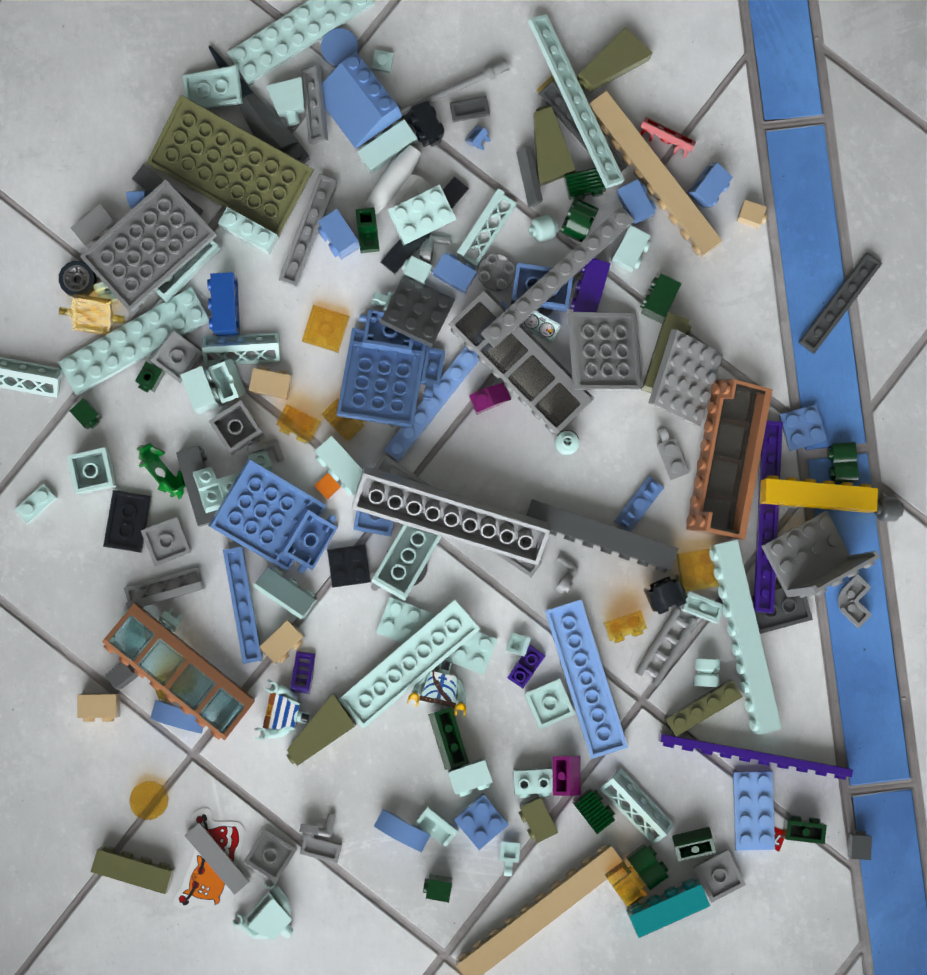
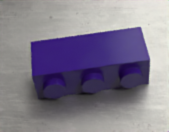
[570,258,611,312]

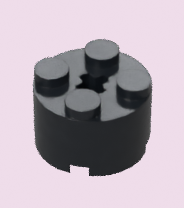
[643,574,688,615]

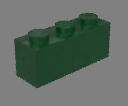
[428,707,469,770]

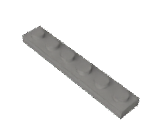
[279,174,337,287]

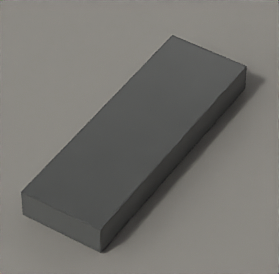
[516,146,543,207]

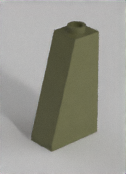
[577,27,653,93]
[533,106,576,186]
[286,693,356,766]

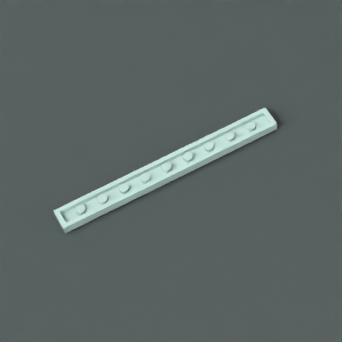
[528,14,624,188]

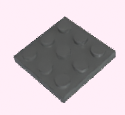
[380,275,455,348]

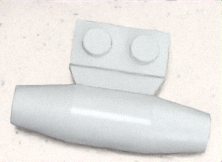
[365,145,434,215]

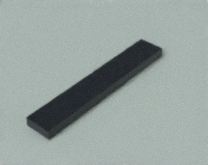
[380,176,469,275]

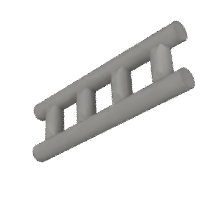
[635,607,698,686]

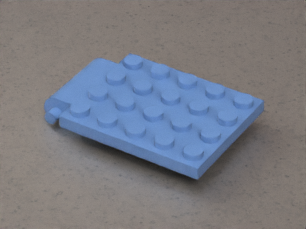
[337,309,427,428]
[208,459,338,574]

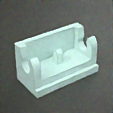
[415,806,458,847]

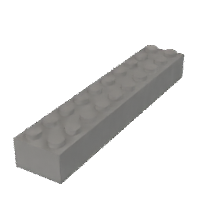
[352,466,551,565]

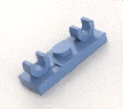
[614,476,664,532]

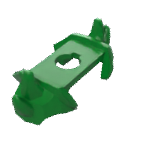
[137,443,186,499]

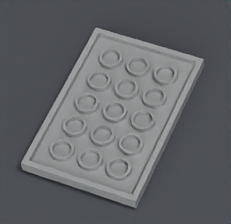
[80,179,217,312]

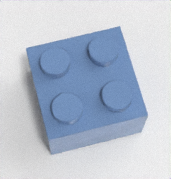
[317,209,360,260]
[454,793,509,850]

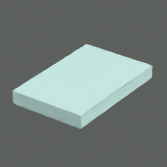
[183,65,243,110]

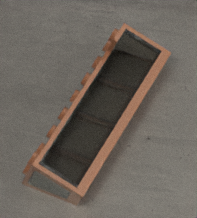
[686,379,773,540]

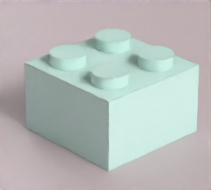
[180,366,221,414]
[67,447,117,495]
[448,757,493,797]

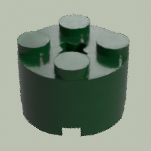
[559,198,599,242]

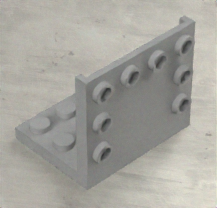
[761,511,880,598]

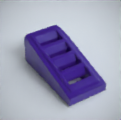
[290,651,316,694]

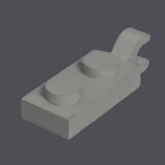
[657,427,689,480]

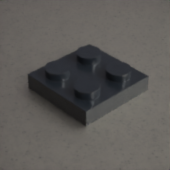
[327,544,371,588]

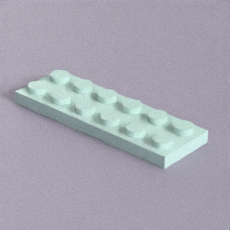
[376,597,498,675]

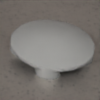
[478,253,516,291]

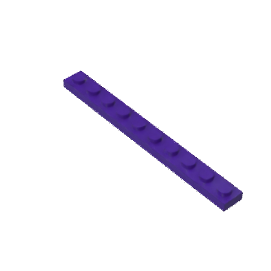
[753,421,783,613]
[658,733,853,780]

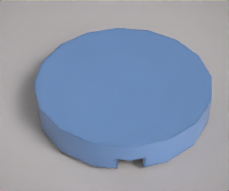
[321,28,358,66]

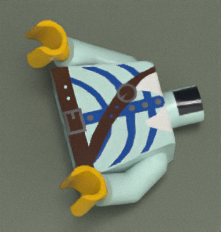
[407,661,466,716]

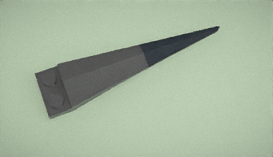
[209,46,310,163]

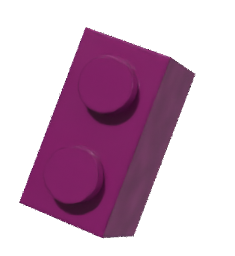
[553,756,581,796]

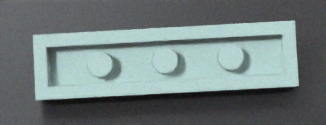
[457,188,517,267]
[202,333,281,366]
[0,357,63,398]
[600,768,675,845]

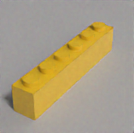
[760,476,878,513]

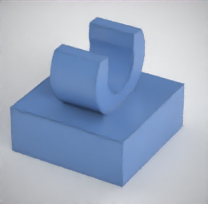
[464,126,491,150]

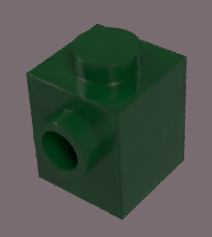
[135,361,165,393]

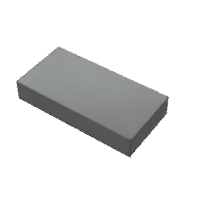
[300,837,342,864]

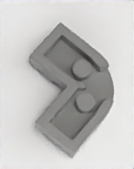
[838,574,872,628]

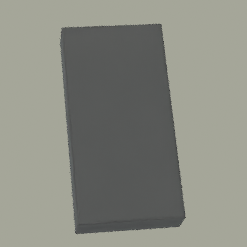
[449,96,490,123]

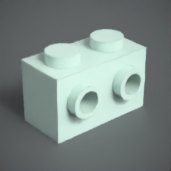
[513,768,553,798]

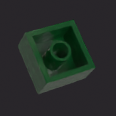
[640,273,682,323]

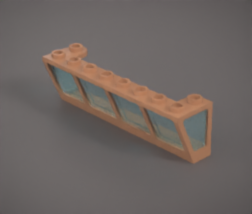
[102,602,255,741]

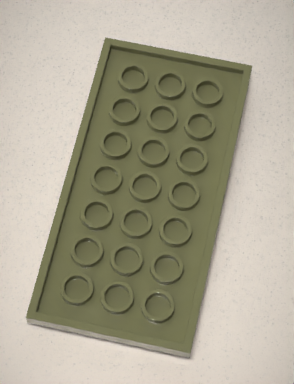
[146,95,314,237]

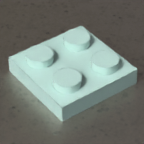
[524,678,575,729]

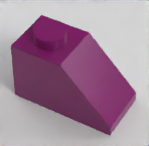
[469,382,511,415]

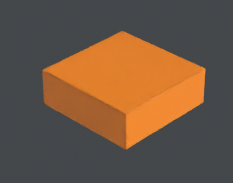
[314,473,341,500]

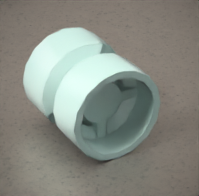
[694,658,720,687]

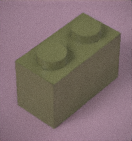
[518,797,558,843]

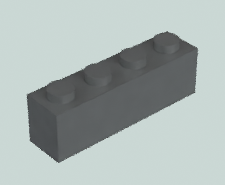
[176,446,217,527]

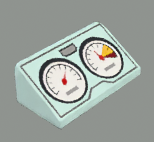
[522,311,561,343]

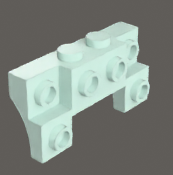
[193,450,274,513]

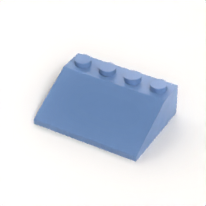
[322,52,402,149]

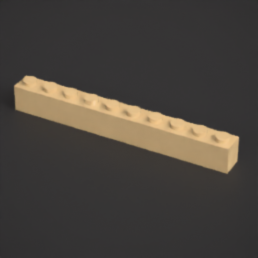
[589,91,722,257]
[456,844,625,975]

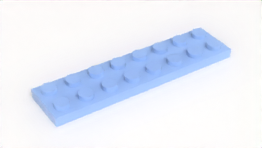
[545,599,628,759]

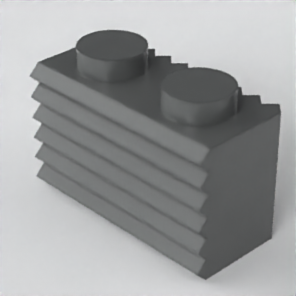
[105,662,138,690]

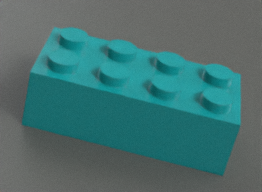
[626,878,711,938]

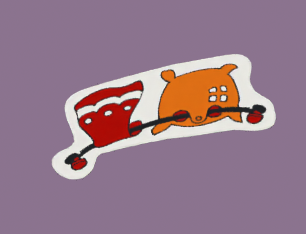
[174,808,244,911]

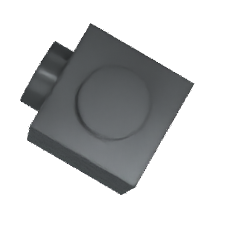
[848,830,872,860]

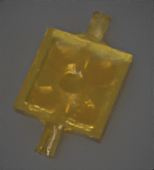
[59,294,125,335]

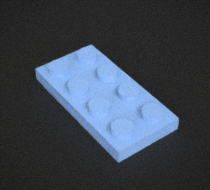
[733,771,775,851]

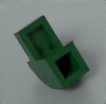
[355,207,380,253]

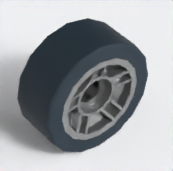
[58,261,97,298]

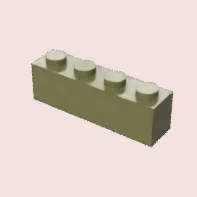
[664,679,743,737]
[91,845,175,894]

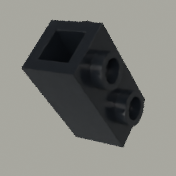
[408,101,444,147]

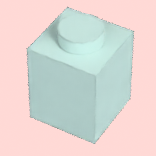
[402,256,433,284]

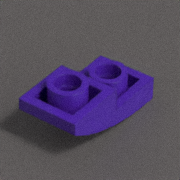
[507,644,546,689]

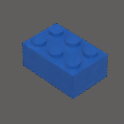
[207,272,240,336]

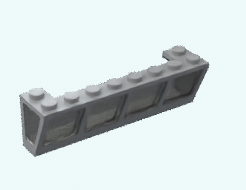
[448,290,595,434]

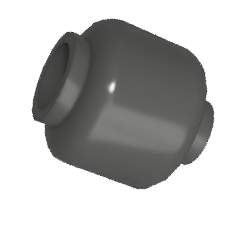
[874,496,904,522]

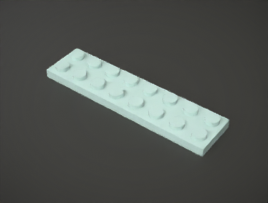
[227,0,375,86]
[58,287,209,396]
[338,599,481,729]

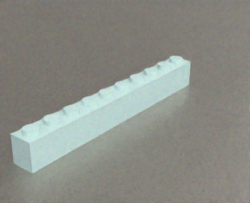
[709,539,782,734]

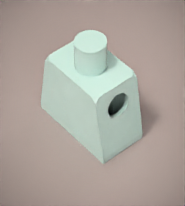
[266,77,305,126]

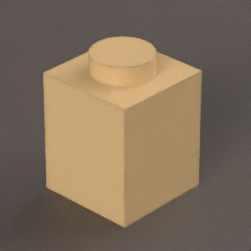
[737,199,768,228]

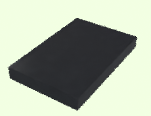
[103,490,152,553]

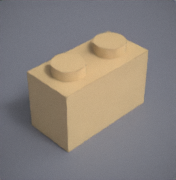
[249,366,292,400]
[260,620,305,664]
[77,694,120,722]

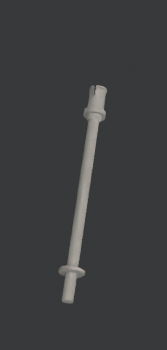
[390,59,510,126]

